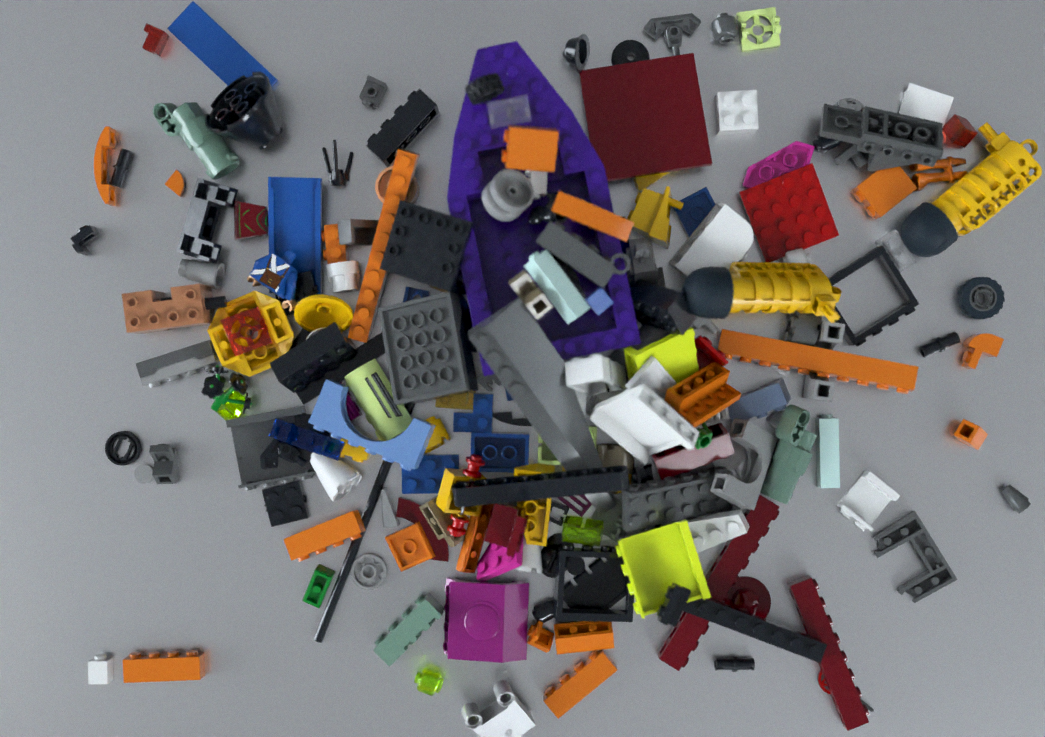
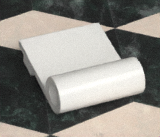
[898,83,954,126]

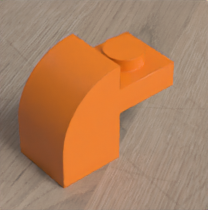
[962,333,1004,369]

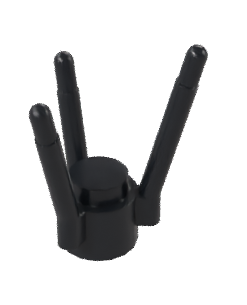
[322,140,353,186]

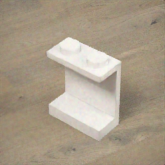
[837,470,900,532]

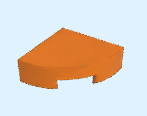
[165,169,185,197]

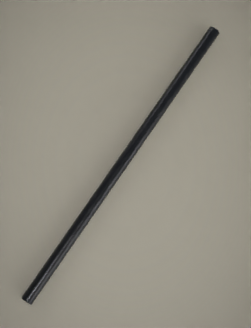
[313,403,416,643]

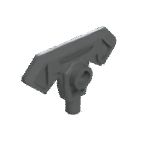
[644,13,701,56]

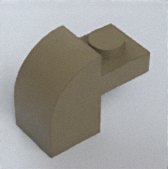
[508,270,553,319]

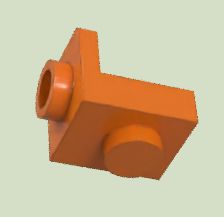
[527,621,554,653]

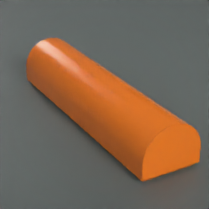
[456,504,494,574]

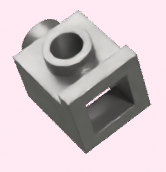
[359,75,388,108]

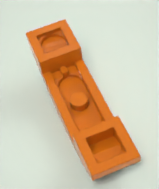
[94,126,116,206]

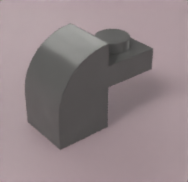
[149,444,178,484]

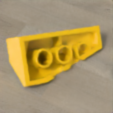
[514,463,555,546]

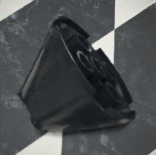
[205,72,283,149]

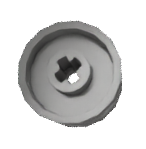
[482,169,534,222]

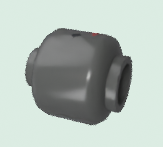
[711,13,738,44]

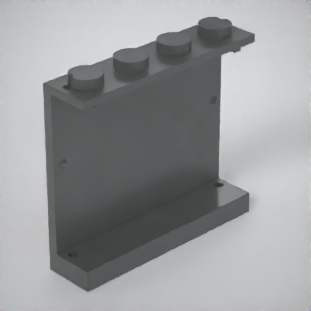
[226,405,316,491]

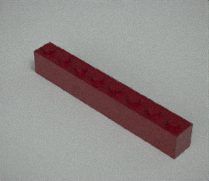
[786,575,870,731]

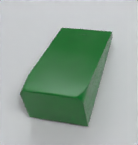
[302,564,336,608]

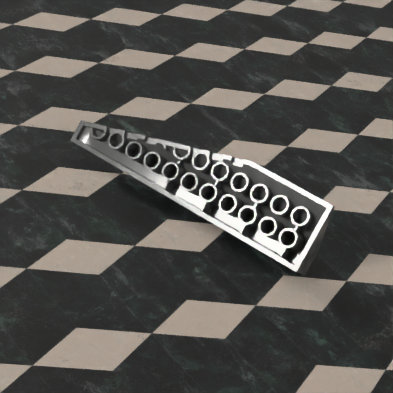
[469,297,617,515]

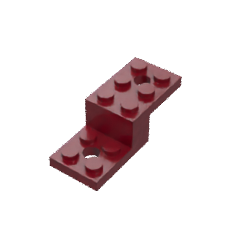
[484,503,528,558]

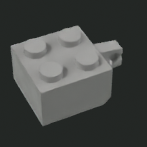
[625,237,658,286]

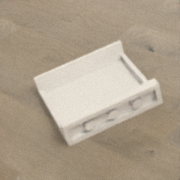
[590,384,699,465]

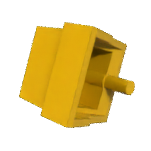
[627,186,684,249]

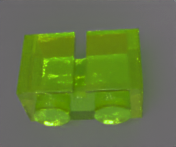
[561,516,604,547]

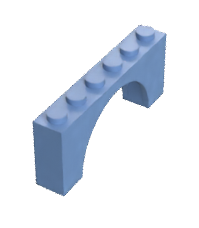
[308,379,436,471]

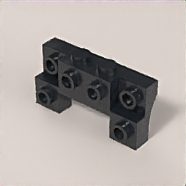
[176,178,238,264]

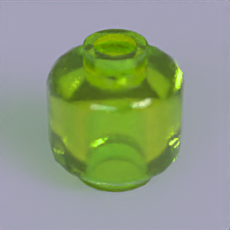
[414,668,444,696]

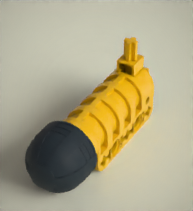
[901,122,1042,257]
[682,262,842,323]

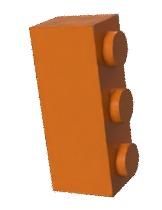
[554,621,614,654]

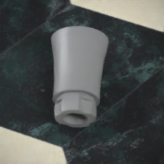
[178,259,225,289]

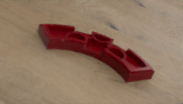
[396,497,449,562]

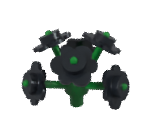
[202,365,252,414]

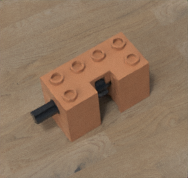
[122,284,227,334]

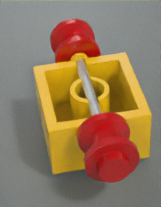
[436,454,487,537]

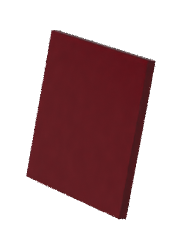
[579,53,712,181]

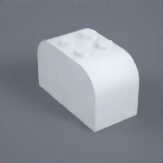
[669,202,753,277]

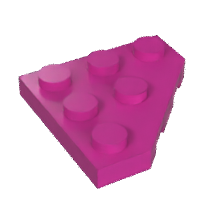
[742,141,815,188]
[477,533,524,582]

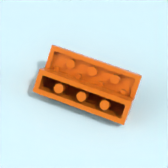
[664,361,742,428]

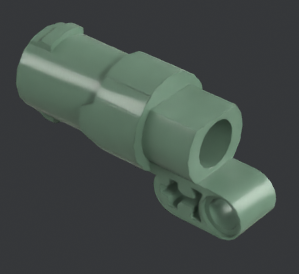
[153,102,240,180]
[760,404,818,505]

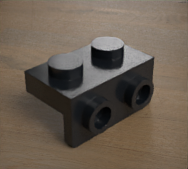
[657,582,691,627]

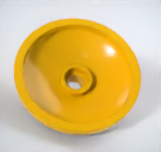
[294,294,353,332]

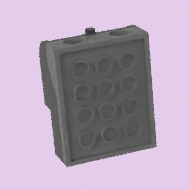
[378,292,478,405]

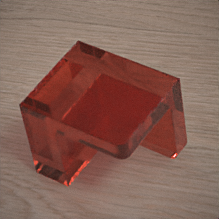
[142,23,169,57]
[942,114,978,148]

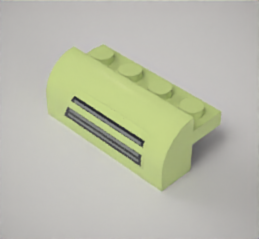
[344,358,412,441]

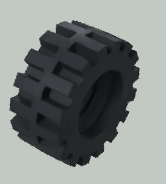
[465,73,505,105]

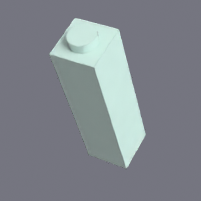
[524,249,590,324]
[815,414,840,488]

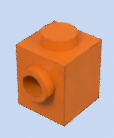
[954,419,988,450]

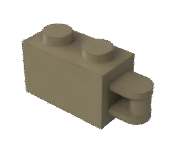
[419,495,464,547]

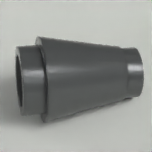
[1001,484,1031,513]

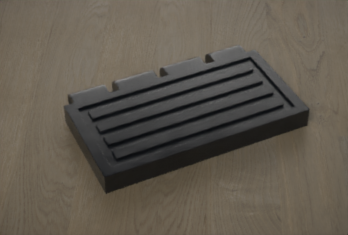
[563,546,627,609]

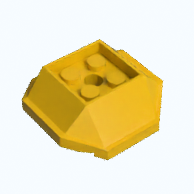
[207,291,295,377]

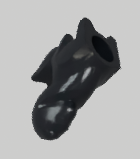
[528,192,568,225]

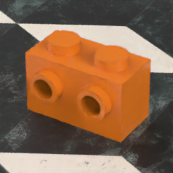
[321,224,350,264]

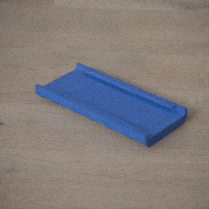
[268,177,322,294]

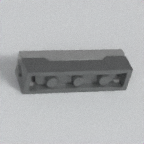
[136,340,220,388]

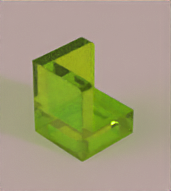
[215,390,245,421]

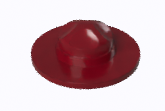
[724,576,771,618]

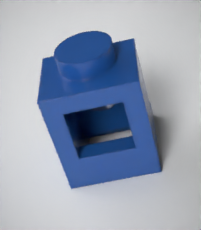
[403,286,431,302]

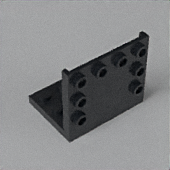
[380,200,474,295]

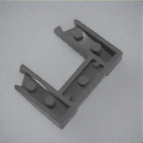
[874,511,958,603]

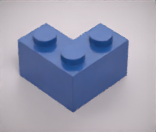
[453,393,494,433]

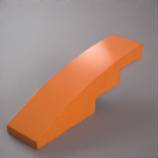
[552,191,634,242]

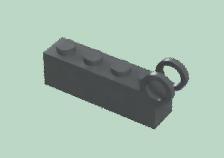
[536,221,631,289]

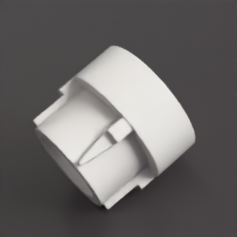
[326,261,361,293]

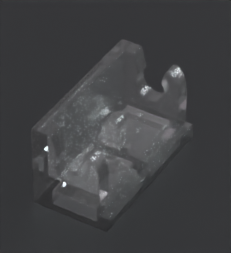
[487,95,531,129]

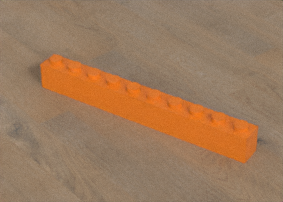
[348,149,420,343]
[718,329,919,394]

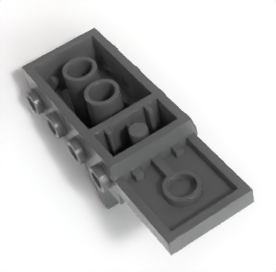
[820,103,943,172]

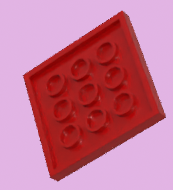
[739,163,839,262]

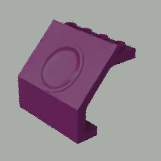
[443,577,529,663]

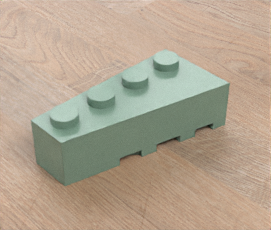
[373,592,444,667]

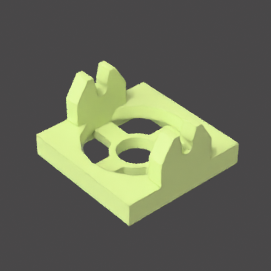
[736,7,781,52]

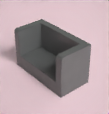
[338,219,379,246]

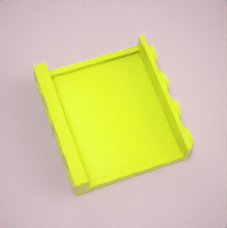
[624,327,699,383]
[615,519,711,619]

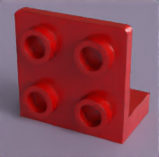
[694,335,728,371]

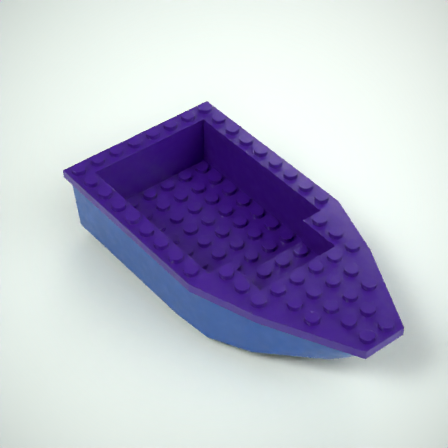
[447,41,641,376]

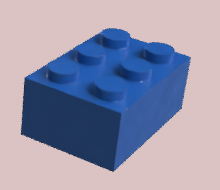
[470,432,529,473]

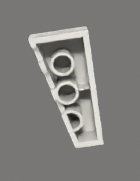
[660,509,750,553]

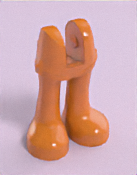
[909,156,967,191]

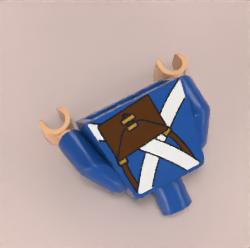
[247,249,298,311]

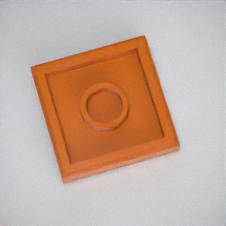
[385,522,436,572]

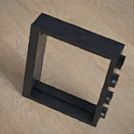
[828,245,919,346]
[553,544,634,622]

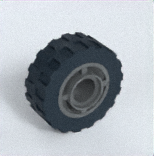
[957,277,1005,319]

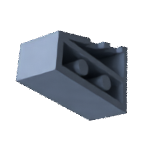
[728,377,791,423]

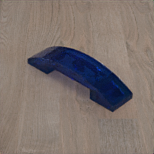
[269,418,345,461]

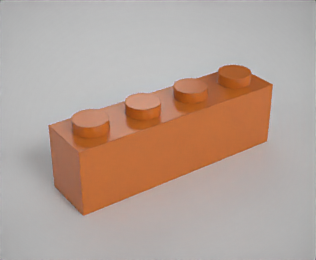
[283,509,366,562]
[123,650,205,683]
[543,650,618,719]

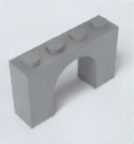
[802,321,845,402]
[710,419,777,510]

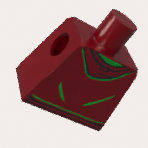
[234,201,268,240]

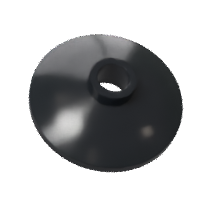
[611,40,650,65]

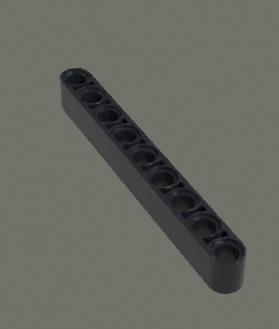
[451,465,630,507]

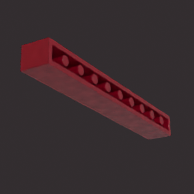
[657,494,780,671]

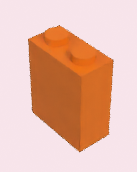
[502,124,559,172]
[852,166,917,219]

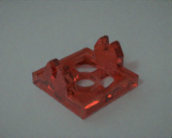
[221,307,272,357]

